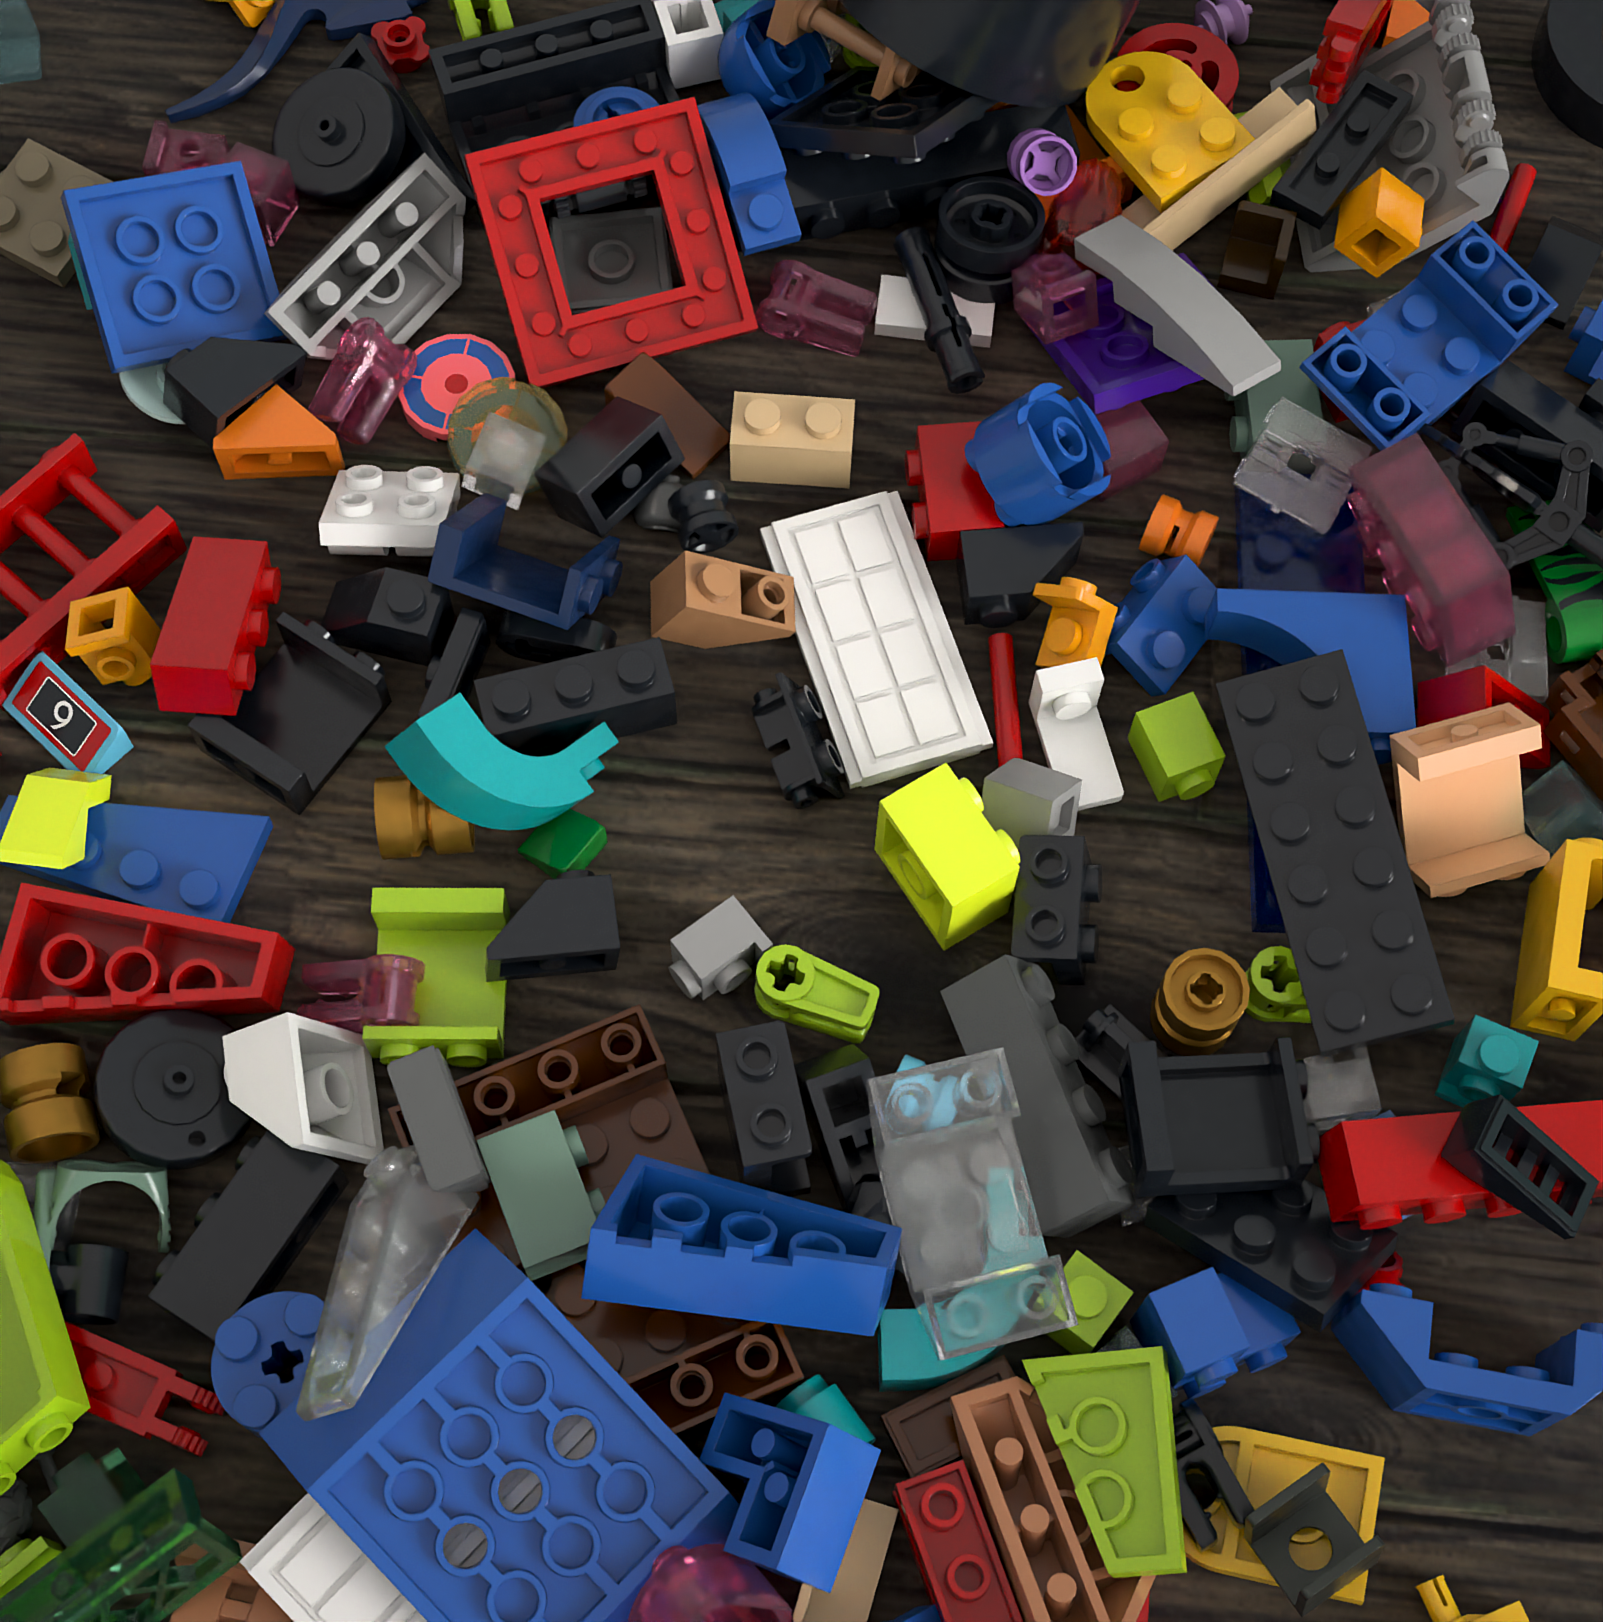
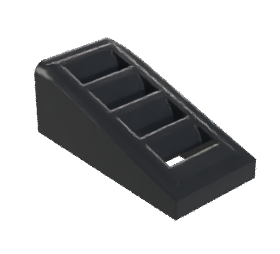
[1441,1094,1599,1239]

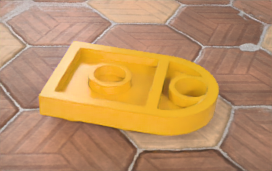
[1086,51,1255,213]
[1183,1426,1385,1605]

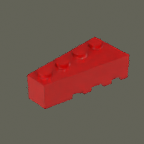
[0,882,295,1025]

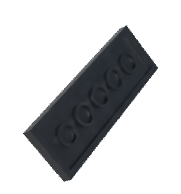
[1216,649,1455,1057]

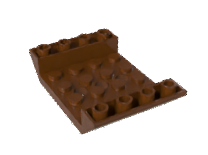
[388,1004,804,1436]

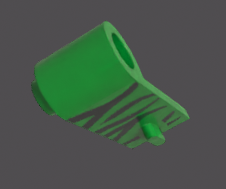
[1506,500,1603,664]

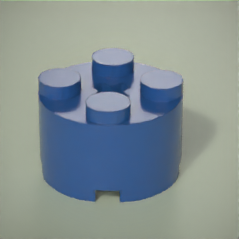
[965,383,1111,527]
[211,1291,358,1440]

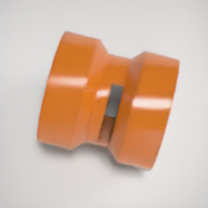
[1139,494,1219,567]

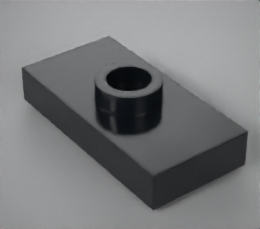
[418,607,491,719]

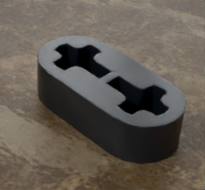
[496,609,618,663]

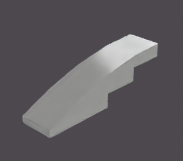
[1074,215,1281,397]

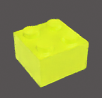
[874,763,1020,951]

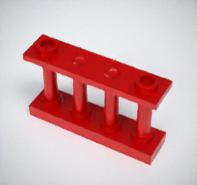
[0,433,187,712]

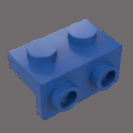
[1104,554,1217,697]

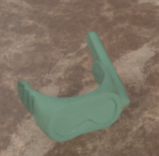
[33,1159,171,1269]

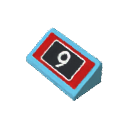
[2,651,134,774]

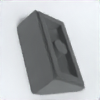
[387,1045,491,1193]

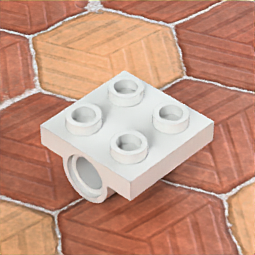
[319,465,461,557]

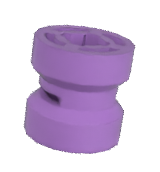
[1007,128,1077,196]

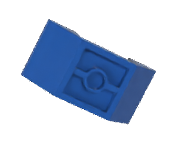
[1299,220,1559,455]
[1331,1283,1603,1436]

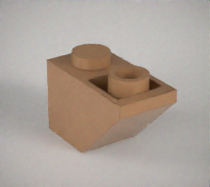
[650,550,796,649]

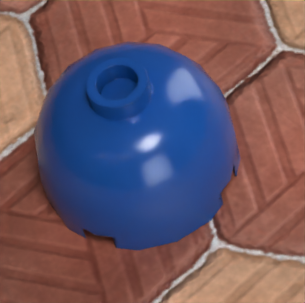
[717,0,831,121]

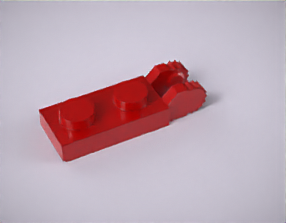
[65,1321,225,1457]

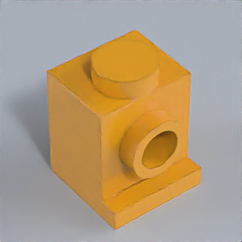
[65,587,161,686]

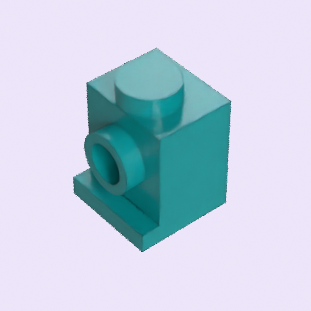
[1434,1014,1539,1107]

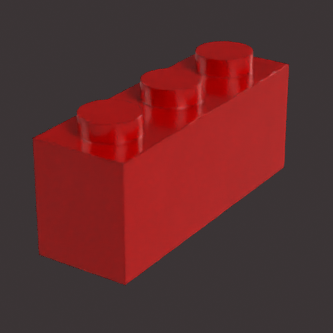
[150,536,281,716]

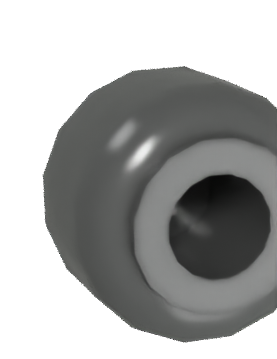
[633,475,685,533]

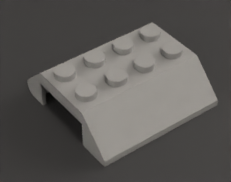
[1270,0,1510,272]

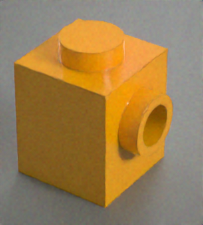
[1334,167,1425,278]

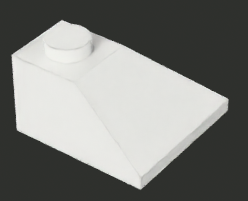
[222,1012,386,1166]

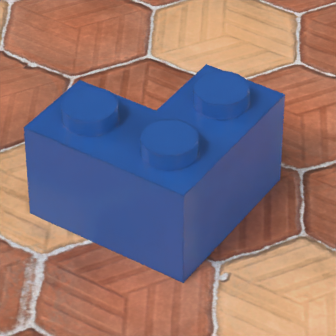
[1129,1267,1301,1399]
[699,1392,881,1593]

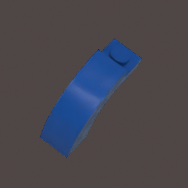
[697,92,802,256]

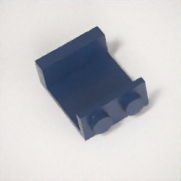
[427,493,623,630]

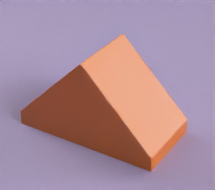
[213,384,345,480]

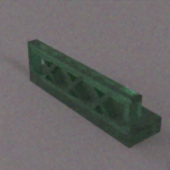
[0,1468,243,1622]

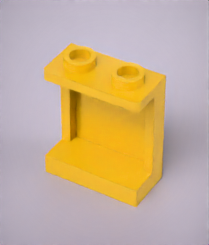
[1510,838,1603,1042]

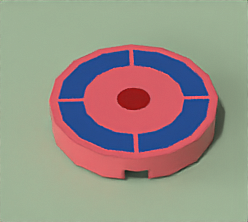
[398,334,517,444]

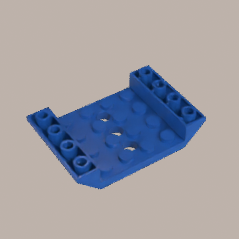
[259,1228,750,1622]

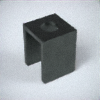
[1244,1462,1385,1617]

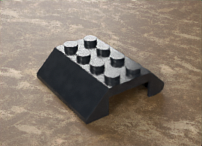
[428,0,712,229]

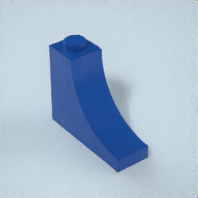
[1204,588,1416,765]

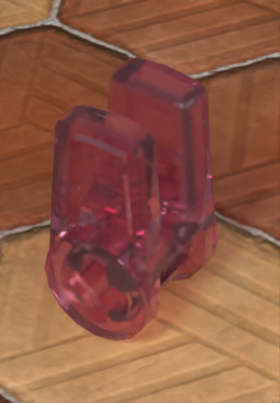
[755,260,877,357]
[308,316,417,444]
[297,954,426,1033]

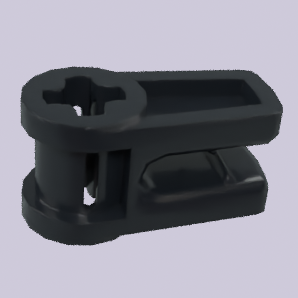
[1173,1397,1255,1553]

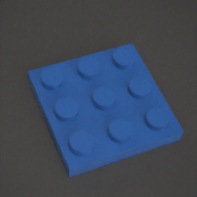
[60,161,287,374]

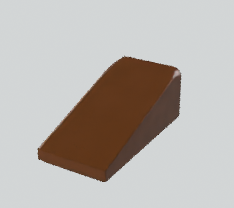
[604,352,730,480]

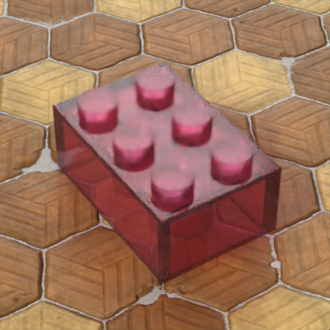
[1347,433,1516,668]

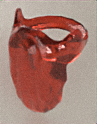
[1038,157,1123,276]

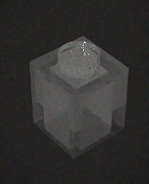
[461,411,547,510]

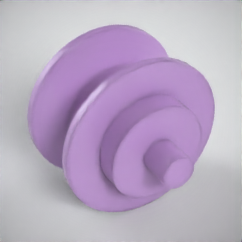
[1194,0,1253,45]

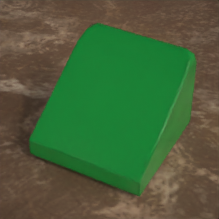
[518,809,608,879]

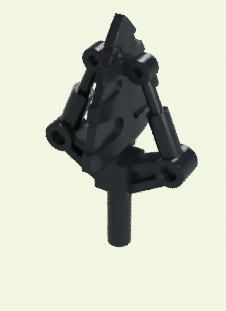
[1419,422,1603,573]

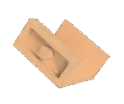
[1389,702,1550,898]

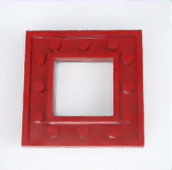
[464,97,758,391]

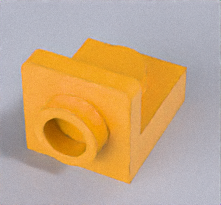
[1033,577,1118,669]

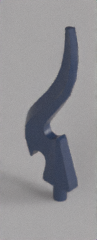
[165,0,431,123]

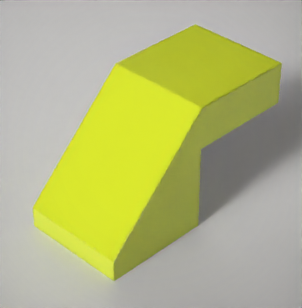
[0,767,112,869]

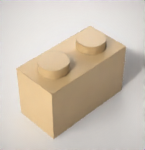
[730,391,855,489]

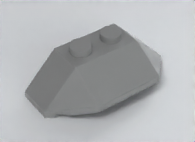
[264,153,466,365]

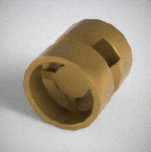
[374,775,475,860]
[1150,948,1250,1056]
[0,1043,100,1163]

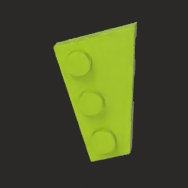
[1022,1346,1187,1578]

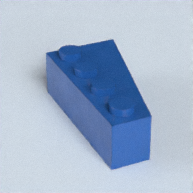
[581,1154,903,1336]

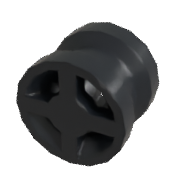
[667,480,739,554]

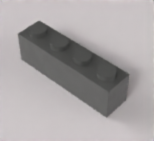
[940,954,1136,1238]

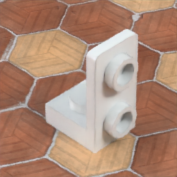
[1029,657,1124,811]

